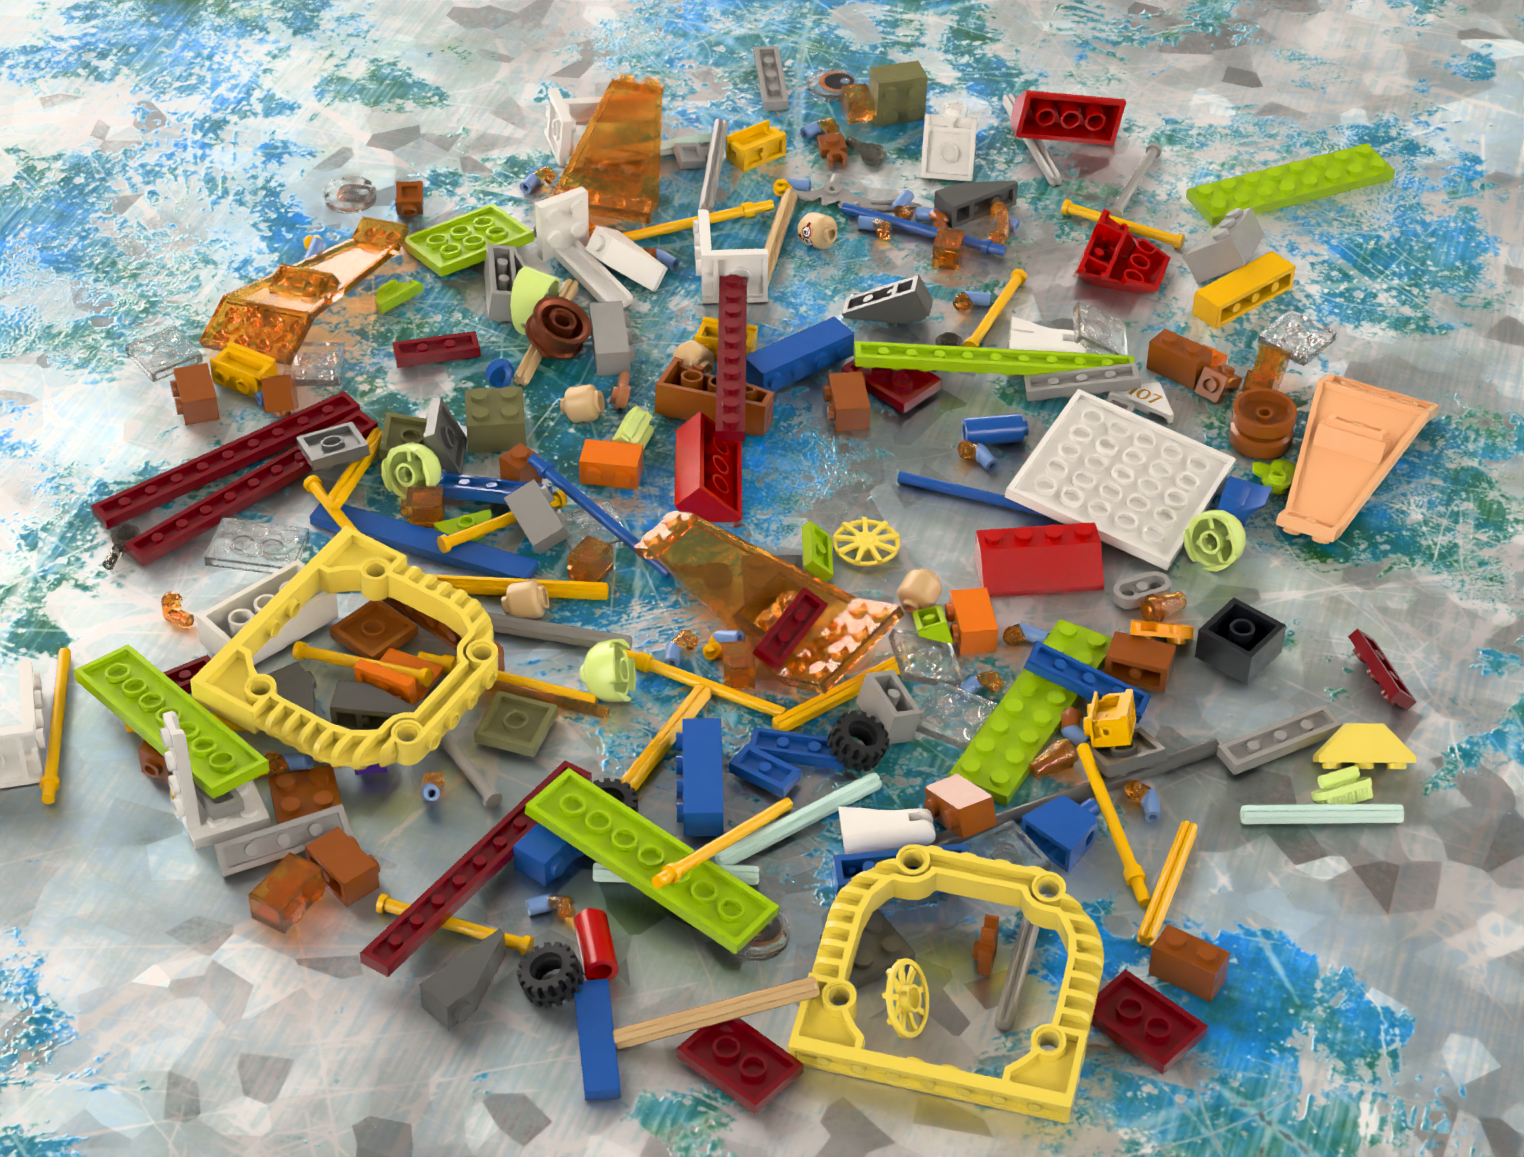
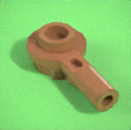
[609,371,631,411]

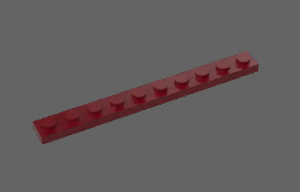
[715,274,747,441]
[91,391,360,530]
[124,410,378,567]
[360,760,592,977]

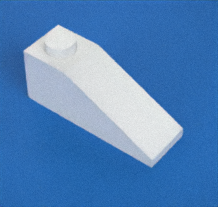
[585,225,668,292]

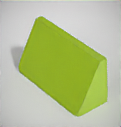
[912,604,953,644]

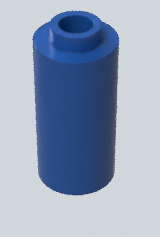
[962,413,1029,447]

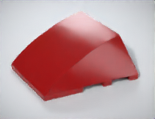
[1073,208,1171,293]

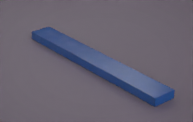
[309,503,539,579]

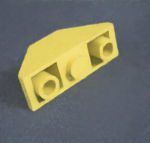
[1313,723,1416,769]

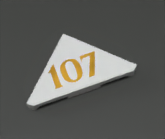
[1108,382,1174,423]

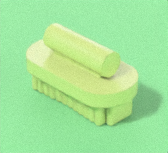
[612,406,654,451]
[1311,765,1373,804]

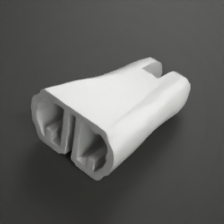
[1007,316,1087,353]
[838,807,936,854]

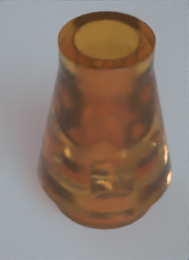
[1140,591,1187,622]
[1028,738,1078,780]

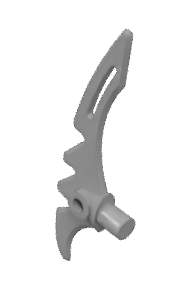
[791,173,921,211]

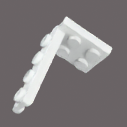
[544,88,657,166]
[920,100,977,181]
[535,186,633,308]
[693,210,768,304]
[0,659,46,789]
[159,711,271,850]

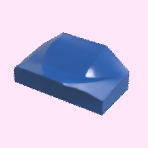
[1217,476,1273,528]

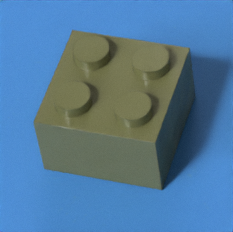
[868,60,928,127]
[465,386,526,453]

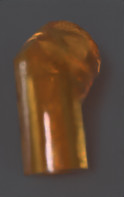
[989,209,1010,245]
[161,591,194,629]

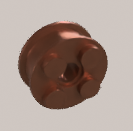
[525,296,592,360]

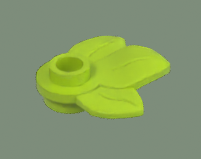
[1252,459,1296,495]

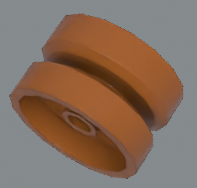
[1229,388,1297,459]

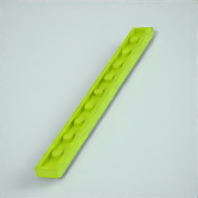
[853,341,1135,376]

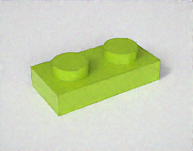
[802,520,834,582]

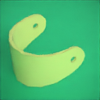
[510,266,560,335]

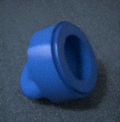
[485,358,515,388]

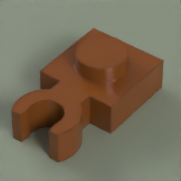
[817,133,847,168]
[972,914,999,976]

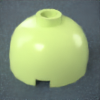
[381,442,441,504]
[1183,510,1246,572]
[580,639,636,702]

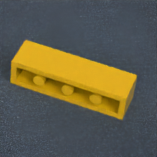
[1192,251,1296,329]

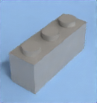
[589,301,635,376]

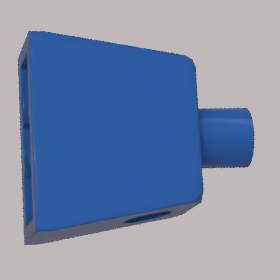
[1020,796,1100,873]

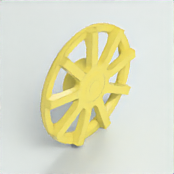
[833,517,900,567]
[882,958,929,1039]

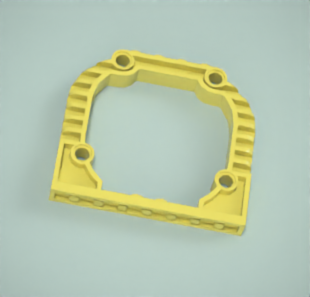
[191,526,498,770]
[788,844,1104,1124]

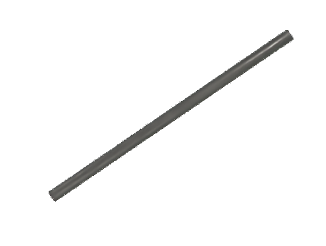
[927,738,1220,846]

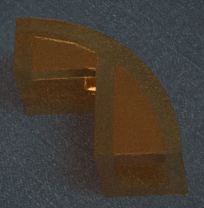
[1242,343,1290,392]

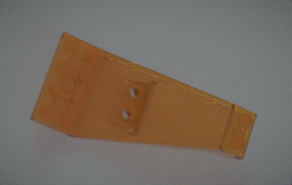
[546,72,666,224]
[199,216,410,366]
[634,511,904,694]

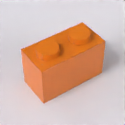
[579,439,644,490]
[944,587,998,655]

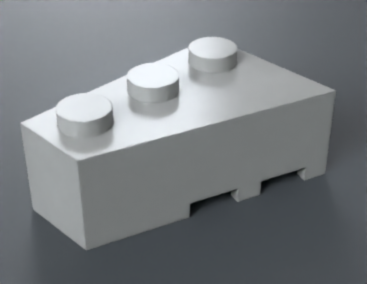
[1183,207,1265,284]
[484,244,547,322]

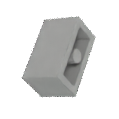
[504,479,570,555]
[856,670,922,744]

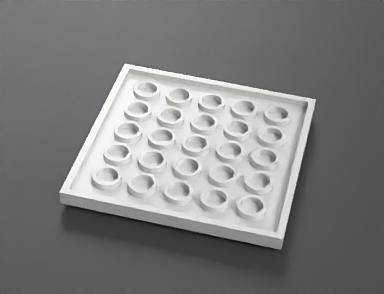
[1005,389,1236,570]

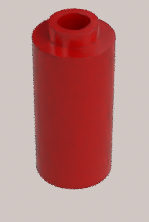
[573,908,619,981]

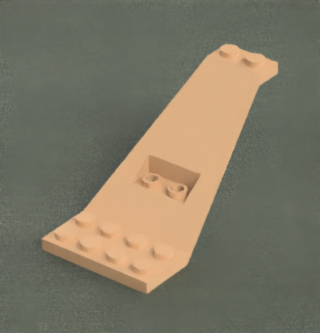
[1275,373,1440,544]

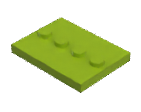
[401,203,535,277]

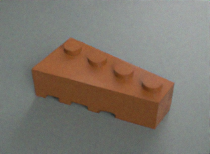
[655,357,774,436]

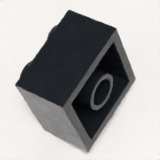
[1195,597,1286,685]

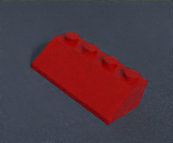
[1010,90,1126,146]
[674,411,742,522]
[974,522,1104,597]

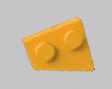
[1130,619,1194,644]

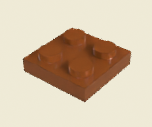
[329,600,419,661]
[268,765,342,824]

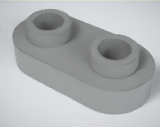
[1112,571,1171,609]

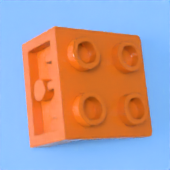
[353,648,443,705]

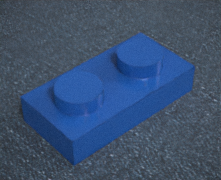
[729,744,801,798]

